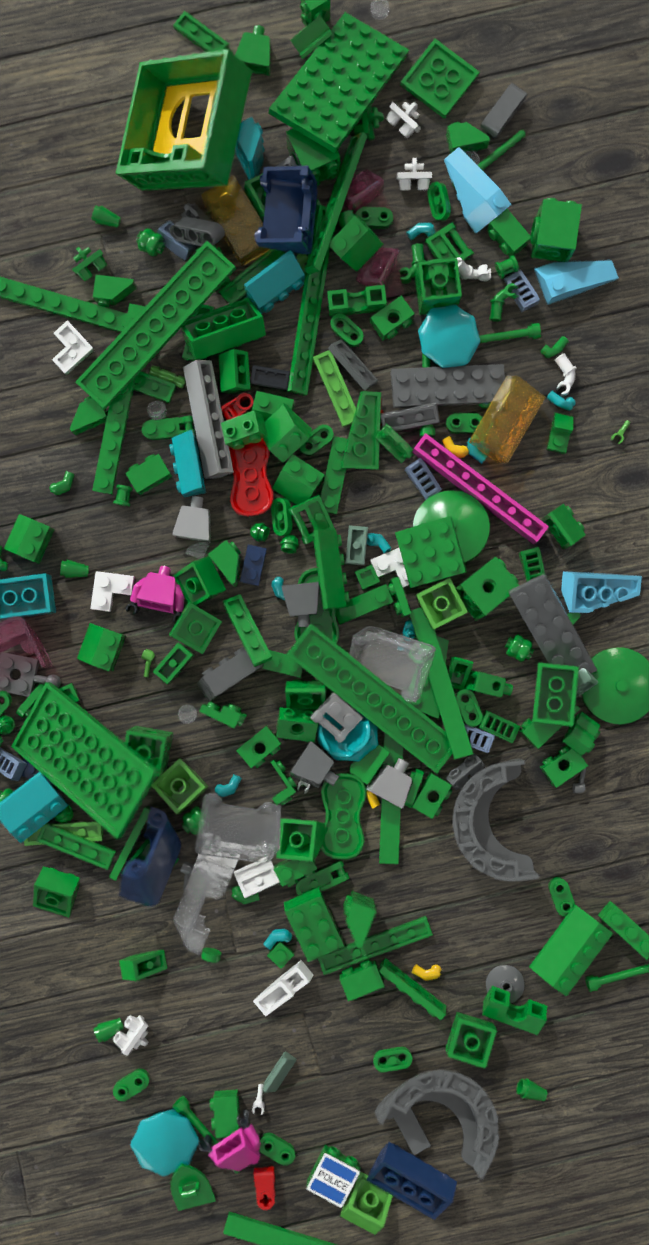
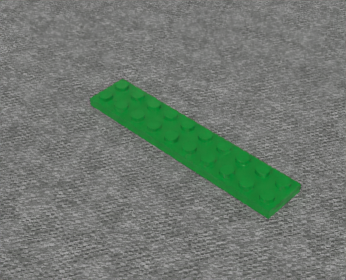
[75,241,236,410]
[286,624,452,774]

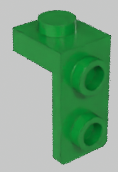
[271,759,297,805]

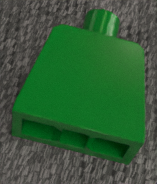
[235,25,271,76]
[464,671,513,697]

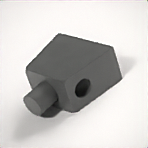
[282,582,319,627]
[290,741,339,788]

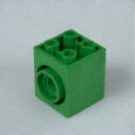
[286,129,340,186]
[530,198,582,262]
[415,258,462,315]
[456,557,520,621]
[125,726,174,777]

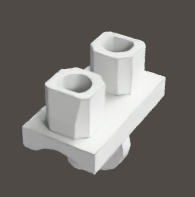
[386,102,421,138]
[397,158,432,190]
[113,1015,148,1056]

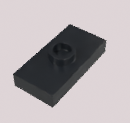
[250,365,290,391]

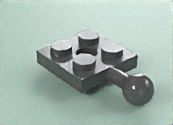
[0,652,61,697]

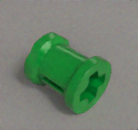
[495,255,519,279]
[113,485,133,507]

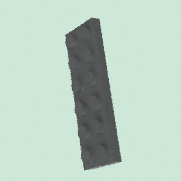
[390,364,507,408]
[509,574,597,673]

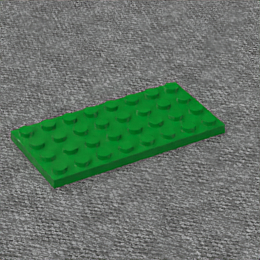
[268,12,409,153]
[11,682,159,838]

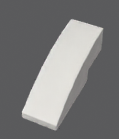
[253,960,313,1016]

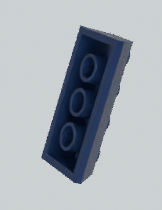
[366,1142,457,1220]

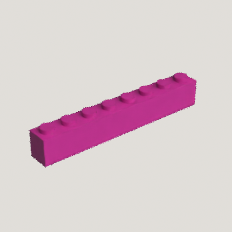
[413,433,549,544]

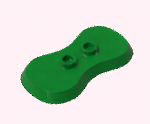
[294,568,339,644]
[321,773,367,860]

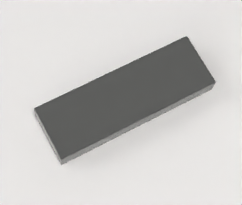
[328,339,378,391]
[380,402,440,431]
[394,1107,431,1155]

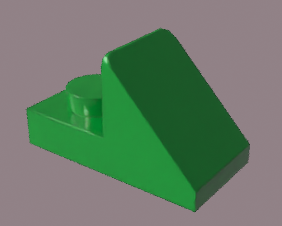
[546,413,573,454]

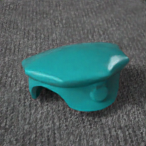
[418,305,480,368]
[317,706,378,762]
[130,1109,199,1176]

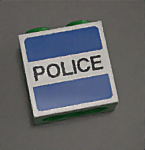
[307,1145,360,1208]

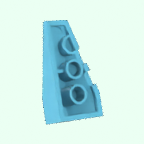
[444,147,511,233]
[534,261,618,305]
[561,571,642,613]

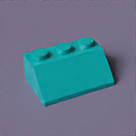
[235,117,265,180]
[244,250,305,314]
[170,430,206,497]
[0,772,68,843]

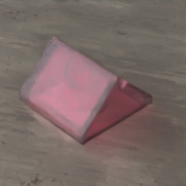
[344,169,384,214]
[356,248,400,287]

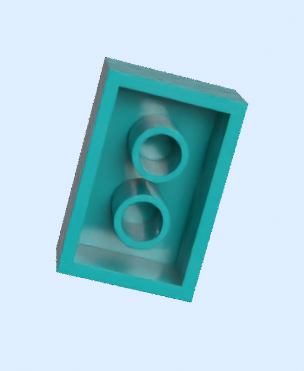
[0,573,56,621]

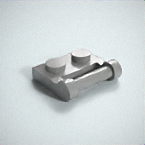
[311,692,363,743]

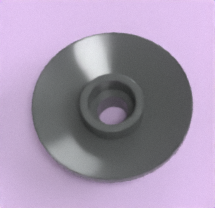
[486,965,525,1003]

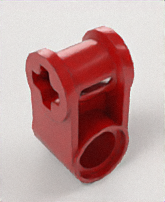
[221,393,254,420]
[254,1166,275,1210]

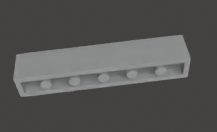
[183,360,234,479]

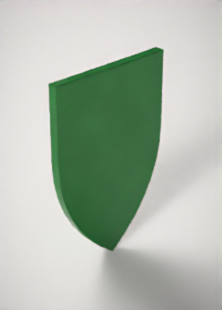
[171,1164,216,1211]

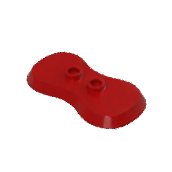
[229,439,273,516]

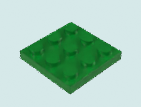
[400,39,480,119]
[395,516,467,588]

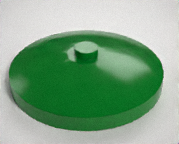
[413,490,490,564]
[581,647,649,724]

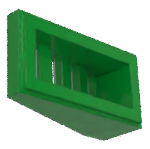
[519,547,545,582]
[478,710,520,743]

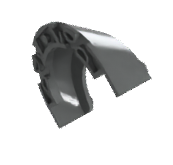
[453,758,539,881]
[374,1070,499,1179]

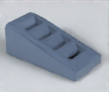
[504,270,540,313]
[405,457,442,500]
[464,724,495,753]
[0,748,27,781]

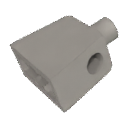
[172,496,211,542]
[366,758,412,808]

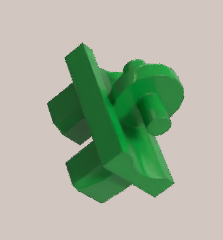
[354,105,384,141]
[72,246,107,281]

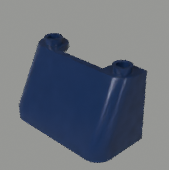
[255,166,318,254]
[119,807,181,907]

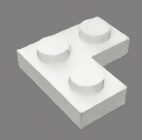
[52,320,94,375]
[370,548,409,588]
[91,571,135,612]

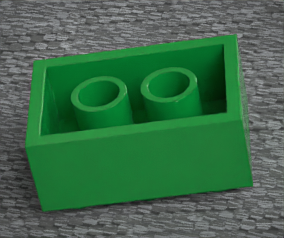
[532,663,579,727]
[284,887,344,962]

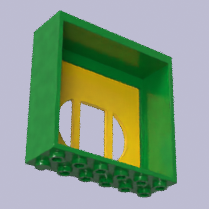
[116,49,252,191]

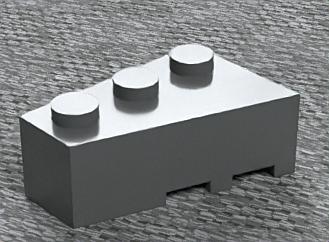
[196,647,263,702]

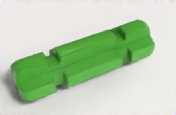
[149,365,186,388]

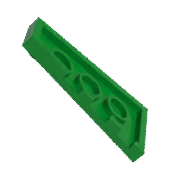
[340,391,381,470]
[405,636,449,719]

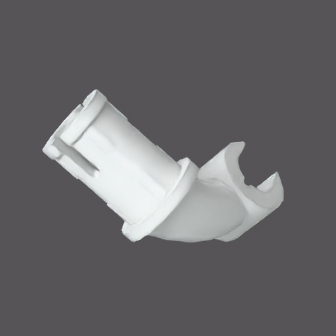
[457,257,491,281]
[555,353,576,396]

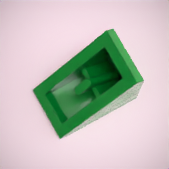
[448,657,473,690]

